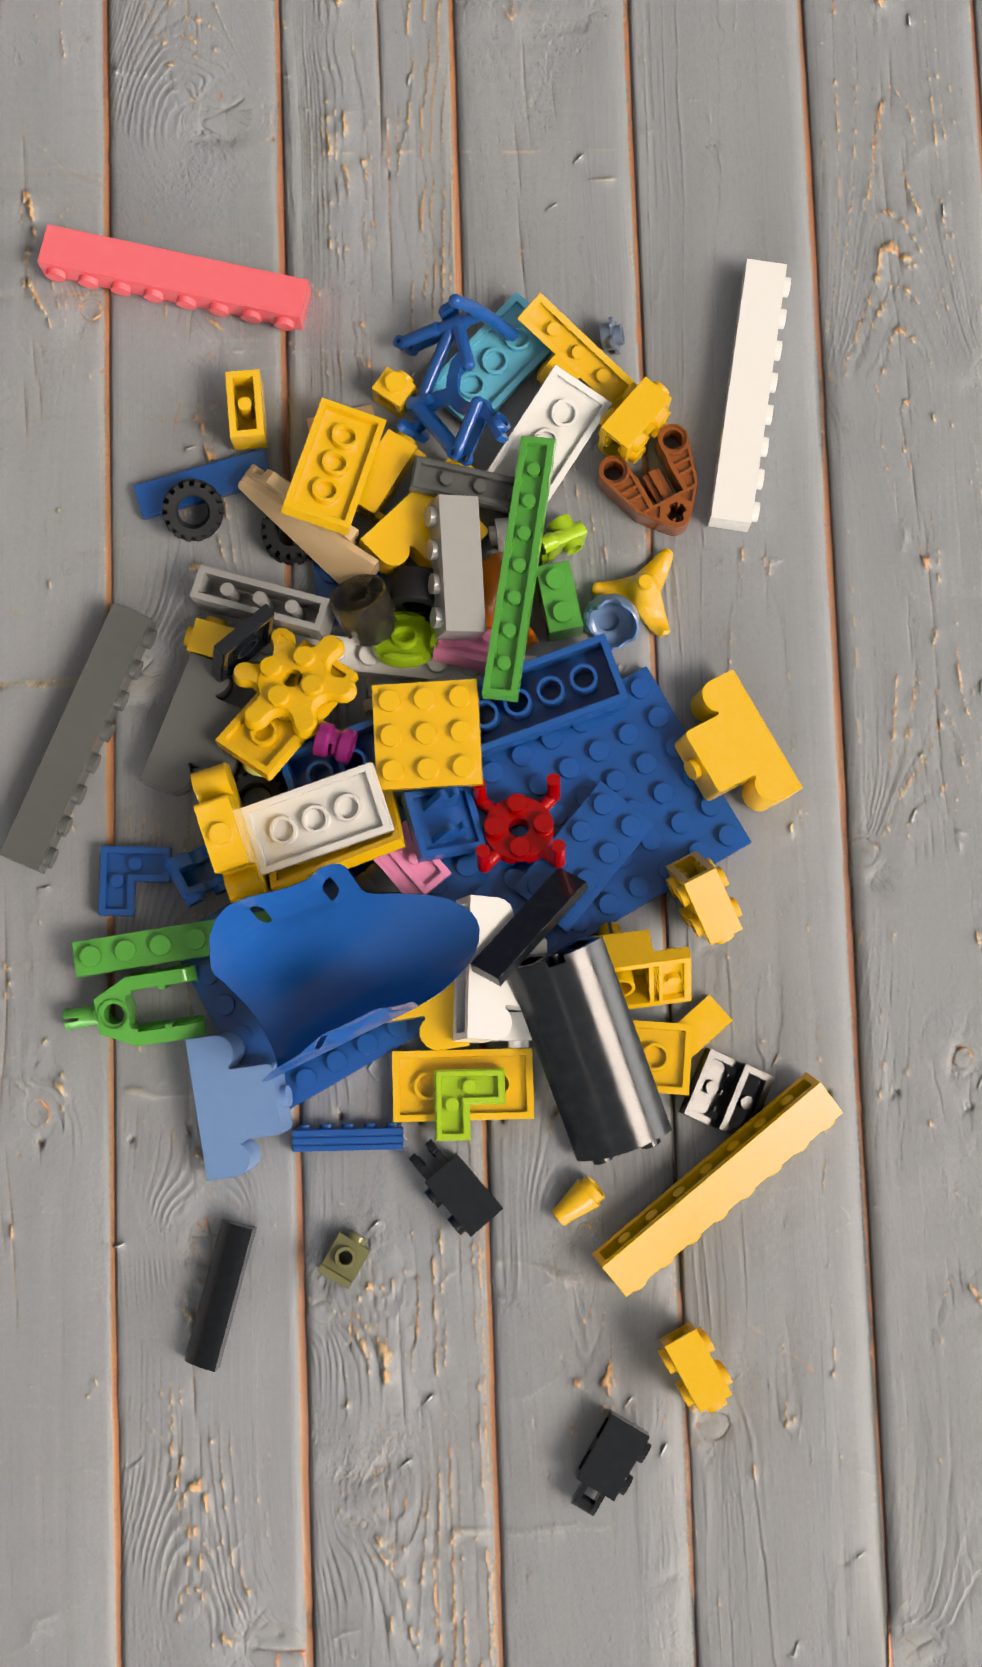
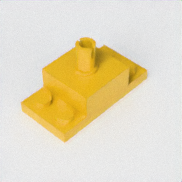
[594,922,691,1009]

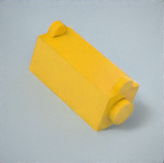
[356,429,427,523]

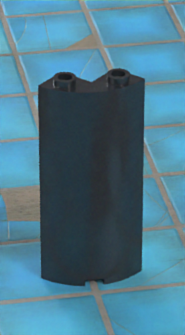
[509,936,672,1165]

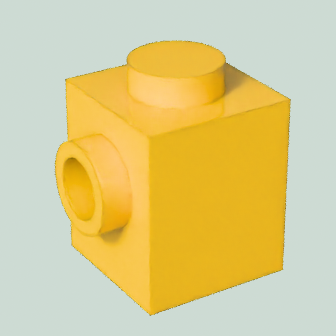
[184,616,235,660]

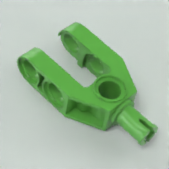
[63,964,207,1046]

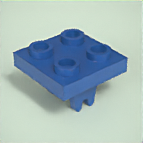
[401,786,487,863]

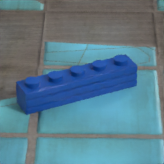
[292,1123,404,1152]

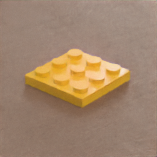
[372,679,483,791]

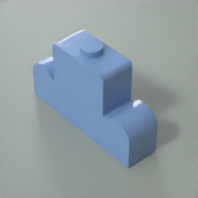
[185,1032,293,1181]

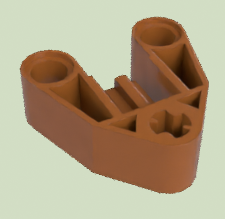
[597,424,698,536]

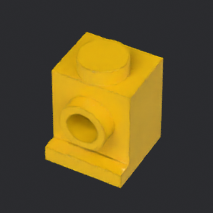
[372,366,418,419]

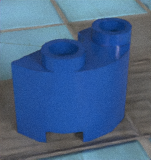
[164,844,227,907]

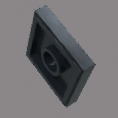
[211,604,274,683]

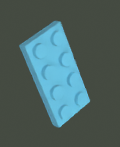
[432,291,553,423]

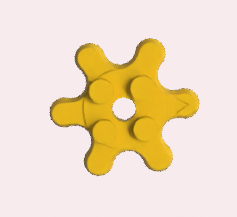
[233,628,357,739]

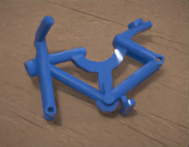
[393,294,518,466]

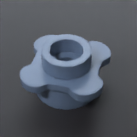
[600,316,625,355]

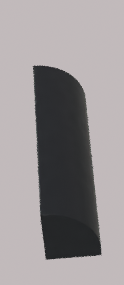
[184,1219,257,1372]

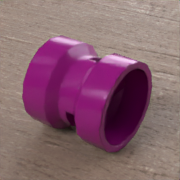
[313,721,358,764]

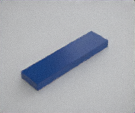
[133,448,270,520]

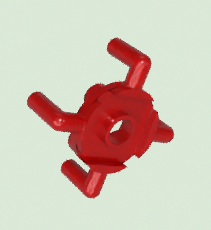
[472,773,566,873]

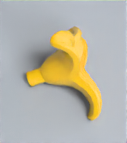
[592,548,674,637]

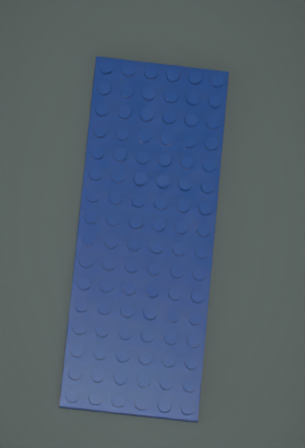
[180,666,752,1109]

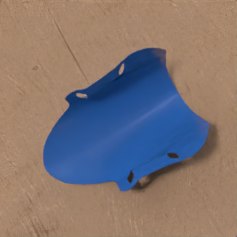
[209,864,480,1082]

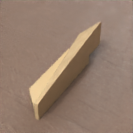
[238,464,380,599]

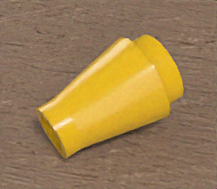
[552,1175,605,1226]

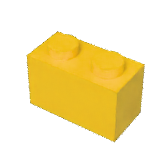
[225,369,268,450]

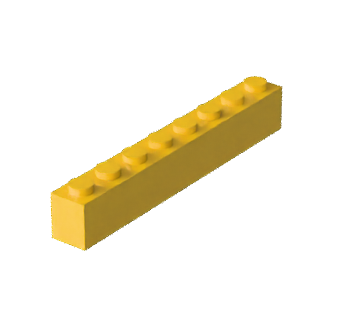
[592,1072,843,1297]

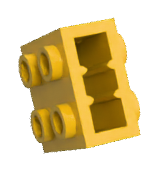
[597,376,672,464]
[665,851,743,945]
[657,1322,733,1413]

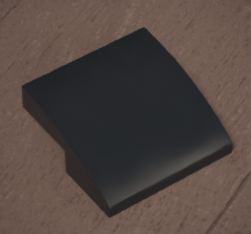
[679,1047,775,1135]

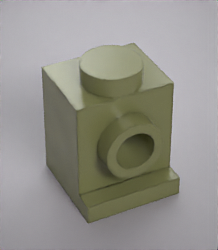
[317,1229,371,1289]

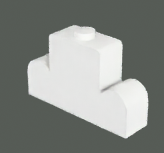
[453,895,547,1043]

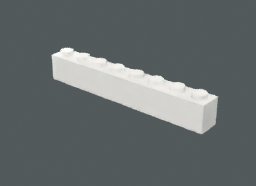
[707,259,791,532]

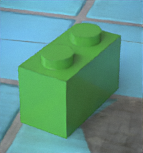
[536,560,583,642]

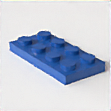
[513,781,655,933]

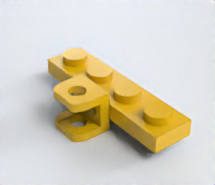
[516,293,638,410]

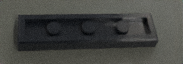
[470,868,588,986]

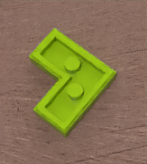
[434,1068,506,1141]

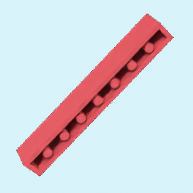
[37,224,312,331]

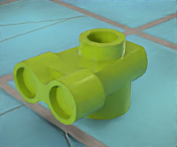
[539,514,588,566]

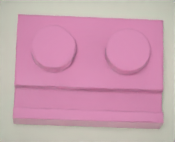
[433,628,491,673]
[373,820,452,895]

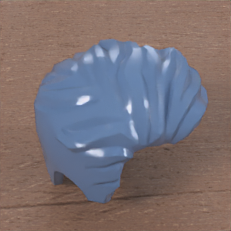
[582,594,640,650]

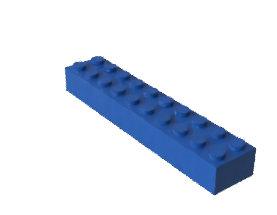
[281,633,629,791]

